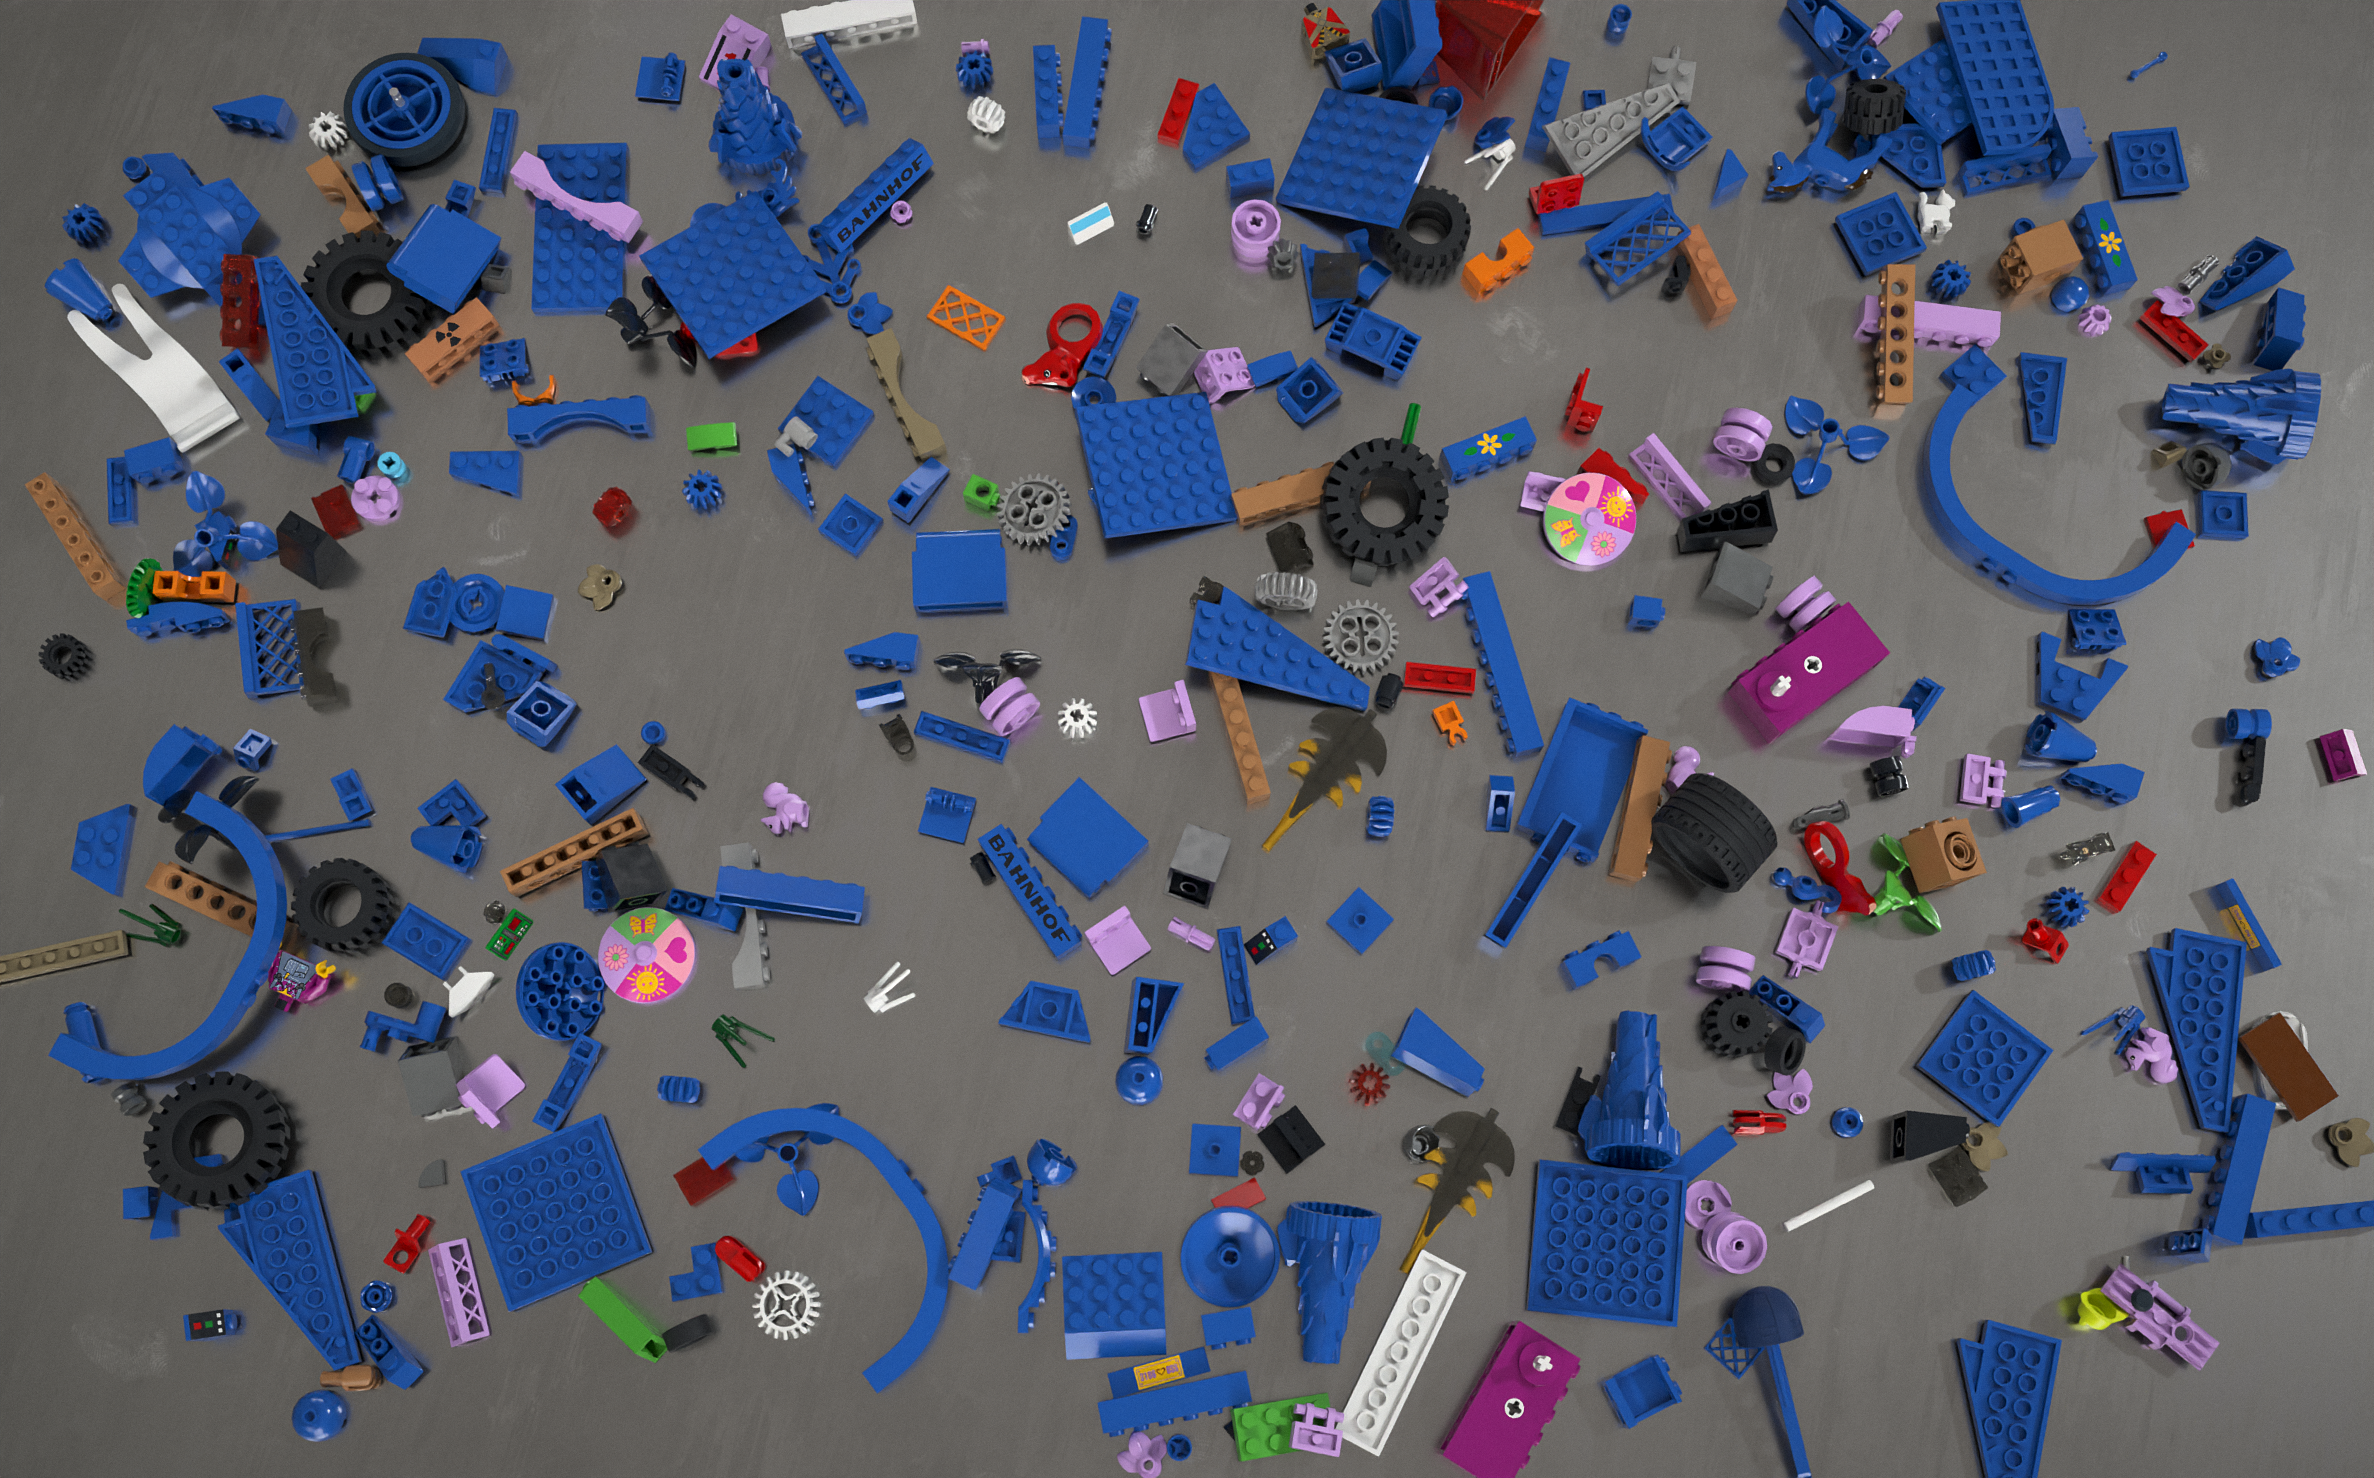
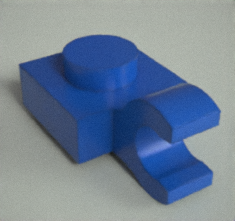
[977,1155,1022,1188]

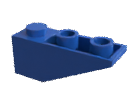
[212,95,292,133]
[219,348,279,421]
[767,444,815,515]
[887,457,950,523]
[844,632,920,670]
[2060,763,2145,803]
[664,888,743,932]
[1749,975,1825,1043]
[2168,1228,2213,1263]
[354,1314,424,1390]

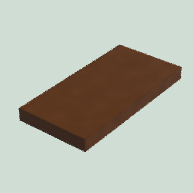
[2238,1012,2339,1122]

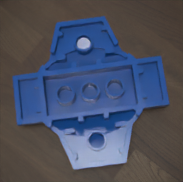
[118,168,261,307]

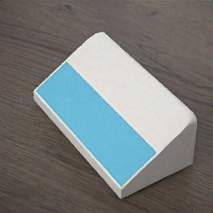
[1067,202,1114,245]

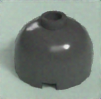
[2182,443,2231,490]

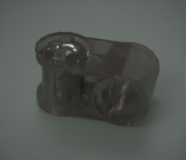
[879,714,917,761]

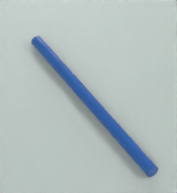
[265,819,370,842]

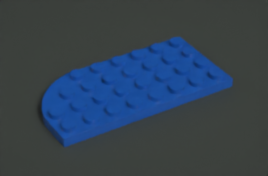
[1936,0,2054,156]

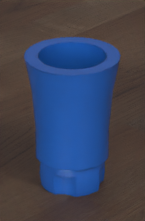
[2001,785,2061,828]

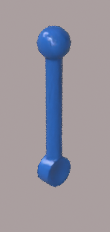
[2130,52,2168,78]

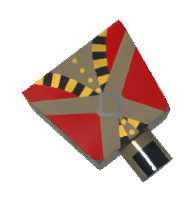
[1301,3,1350,60]

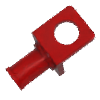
[2022,918,2069,964]
[383,1214,430,1274]

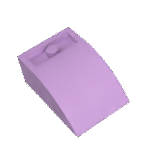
[1827,706,1917,759]

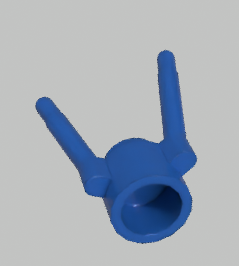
[2082,1005,2145,1055]

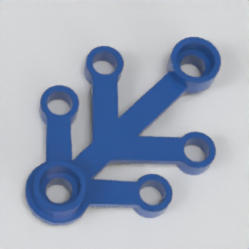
[803,224,861,304]

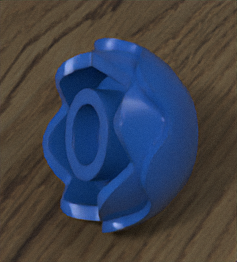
[1832,1107,1863,1137]
[360,1280,392,1313]

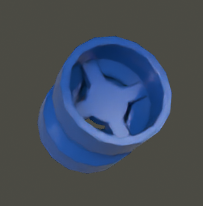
[1607,4,1632,35]
[1167,1434,1192,1461]

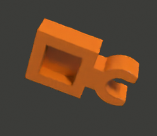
[1432,701,1468,745]

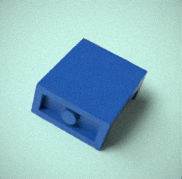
[1601,1355,1682,1429]

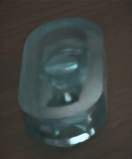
[1365,1032,1406,1076]

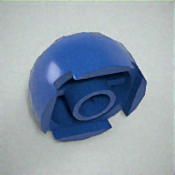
[1115,1056,1164,1105]
[1027,1139,1077,1186]
[291,1389,347,1442]

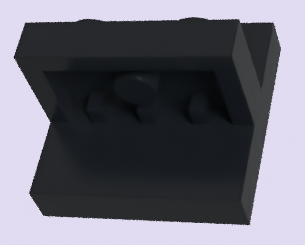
[1257,1105,1325,1175]

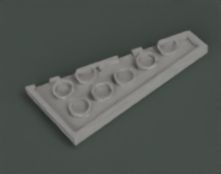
[1542,83,1680,177]

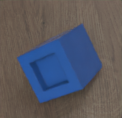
[1343,228,1373,267]
[123,1186,158,1220]

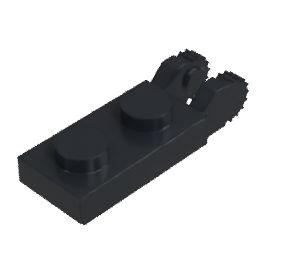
[2238,737,2266,805]
[638,744,705,800]

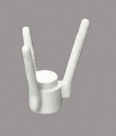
[1464,138,1516,191]
[864,962,915,1013]

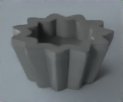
[1266,238,1299,270]

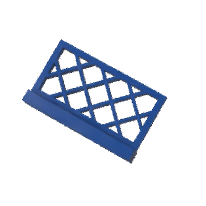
[1585,191,1691,286]
[235,599,306,699]

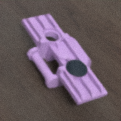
[2100,1264,2220,1371]

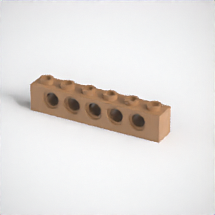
[1876,264,1915,404]
[25,472,126,601]
[500,808,649,897]
[145,861,294,950]

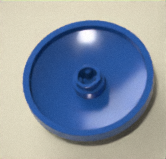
[1180,1206,1280,1307]

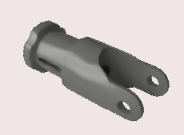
[1793,799,1850,829]

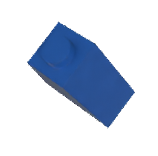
[1204,1016,1269,1073]

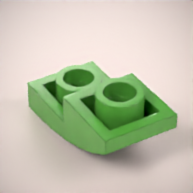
[686,422,737,452]

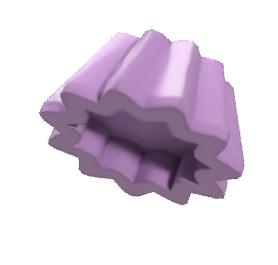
[2078,304,2111,336]

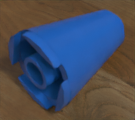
[45,258,113,321]
[2025,711,2097,763]
[411,825,482,873]

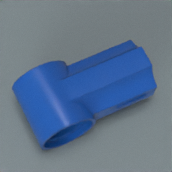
[337,436,375,484]

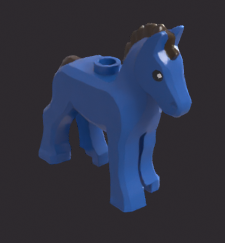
[1767,108,1892,193]

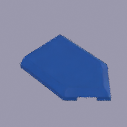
[403,567,458,638]

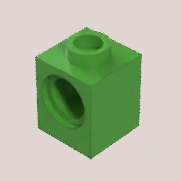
[963,474,1001,512]

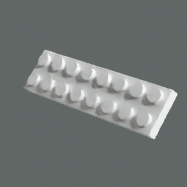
[1335,1249,1467,1457]

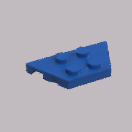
[1300,244,1355,327]
[71,804,134,896]
[998,981,1091,1043]

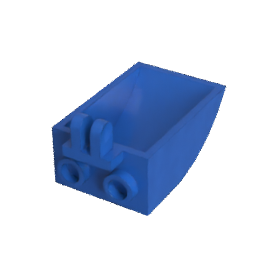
[143,724,222,806]

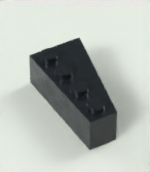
[1677,489,1778,552]

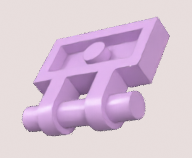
[1409,557,1469,618]
[1960,754,2007,808]
[1289,1403,1344,1457]

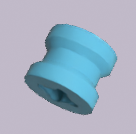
[378,452,406,480]

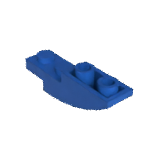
[126,602,231,636]

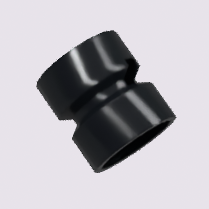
[1870,756,1909,796]

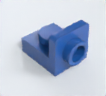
[233,729,272,771]

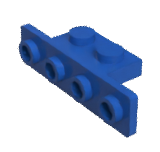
[2111,1152,2216,1194]

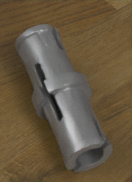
[2178,254,2219,294]

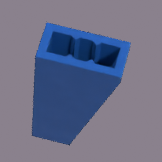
[1391,1008,1485,1097]

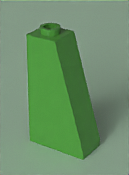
[578,1276,668,1363]

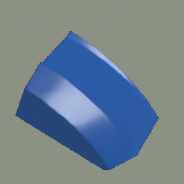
[1324,38,1383,93]
[1276,357,1343,423]
[507,681,577,747]

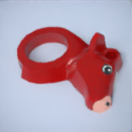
[1021,303,1103,387]
[1804,821,1877,916]

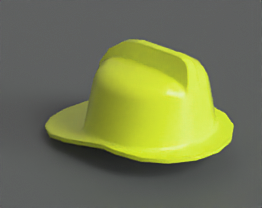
[2077,1288,2129,1330]

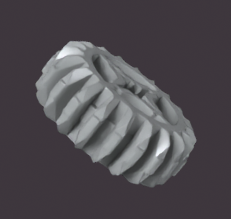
[1254,572,1318,611]

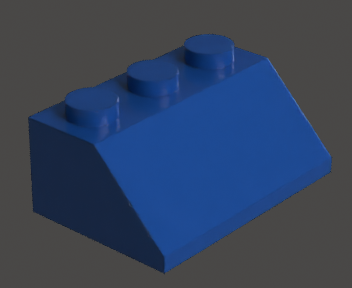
[142,153,204,188]

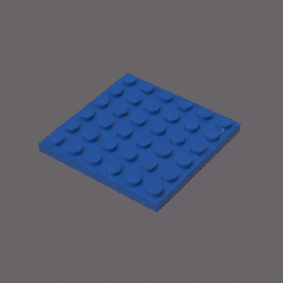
[1275,88,1448,229]
[639,191,827,359]
[1074,392,1237,539]
[460,1113,652,1312]
[1526,1159,1688,1327]

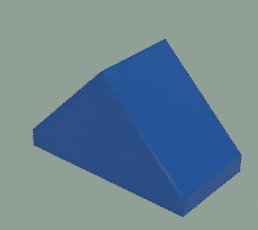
[1713,149,1748,199]

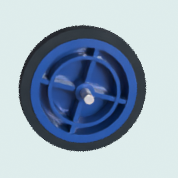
[343,53,465,167]

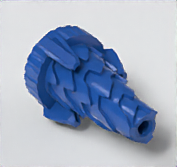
[708,59,802,175]
[2162,369,2321,464]
[1578,1010,1681,1171]
[1278,1201,1382,1364]

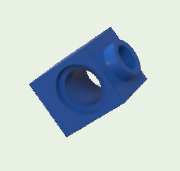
[1628,595,1665,628]

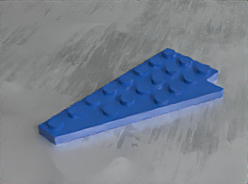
[254,256,376,428]
[1185,587,1370,711]
[2146,928,2247,1133]
[218,1170,362,1371]
[1957,1320,2062,1478]

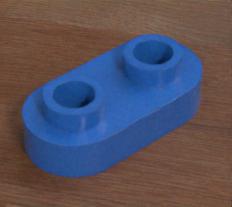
[1050,515,1078,560]

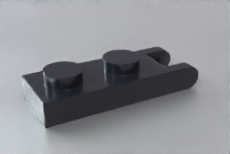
[1554,1066,1601,1137]

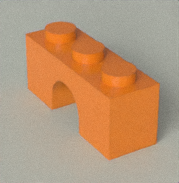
[1462,228,1535,293]
[152,571,236,602]

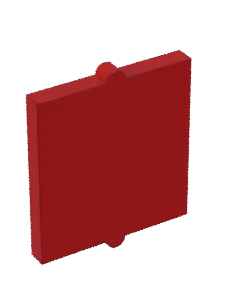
[2145,509,2195,549]

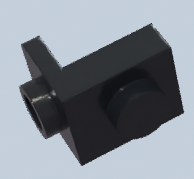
[1662,256,1691,293]

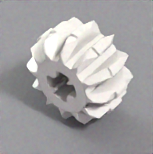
[967,96,1005,134]
[309,111,349,151]
[1058,698,1097,738]

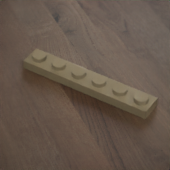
[0,930,128,983]

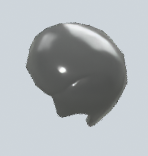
[1404,1125,1440,1163]

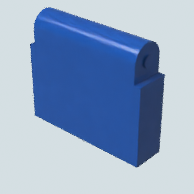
[386,204,501,314]
[912,529,1008,612]
[1027,777,1149,898]

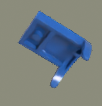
[1641,106,1713,171]

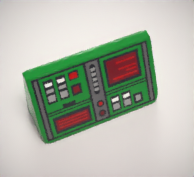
[485,908,533,961]

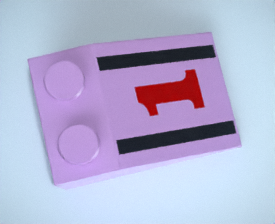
[699,14,772,89]

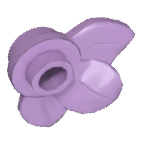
[2151,286,2195,317]
[1767,1069,1813,1114]
[1117,1431,1167,1478]

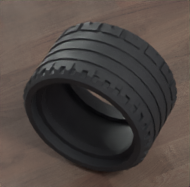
[1651,773,1778,893]

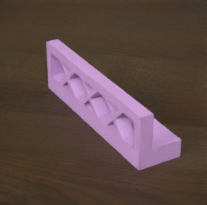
[1628,433,1711,520]
[428,1238,490,1347]

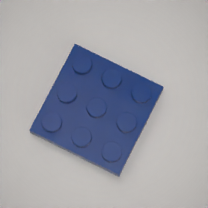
[2108,127,2190,196]
[1835,192,1927,276]
[778,376,874,468]

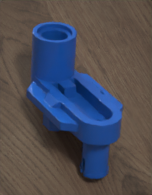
[360,1001,447,1052]

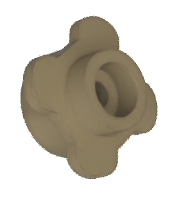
[2203,343,2231,369]

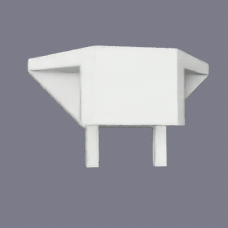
[443,966,494,1018]

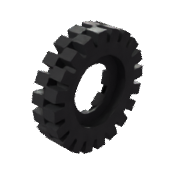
[301,231,432,355]
[1320,437,1449,566]
[143,1071,290,1211]

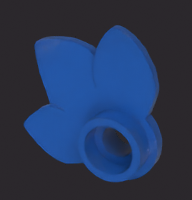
[1474,116,1515,149]
[847,292,893,335]
[2255,637,2300,677]

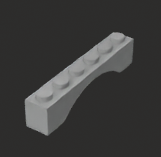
[720,842,770,992]

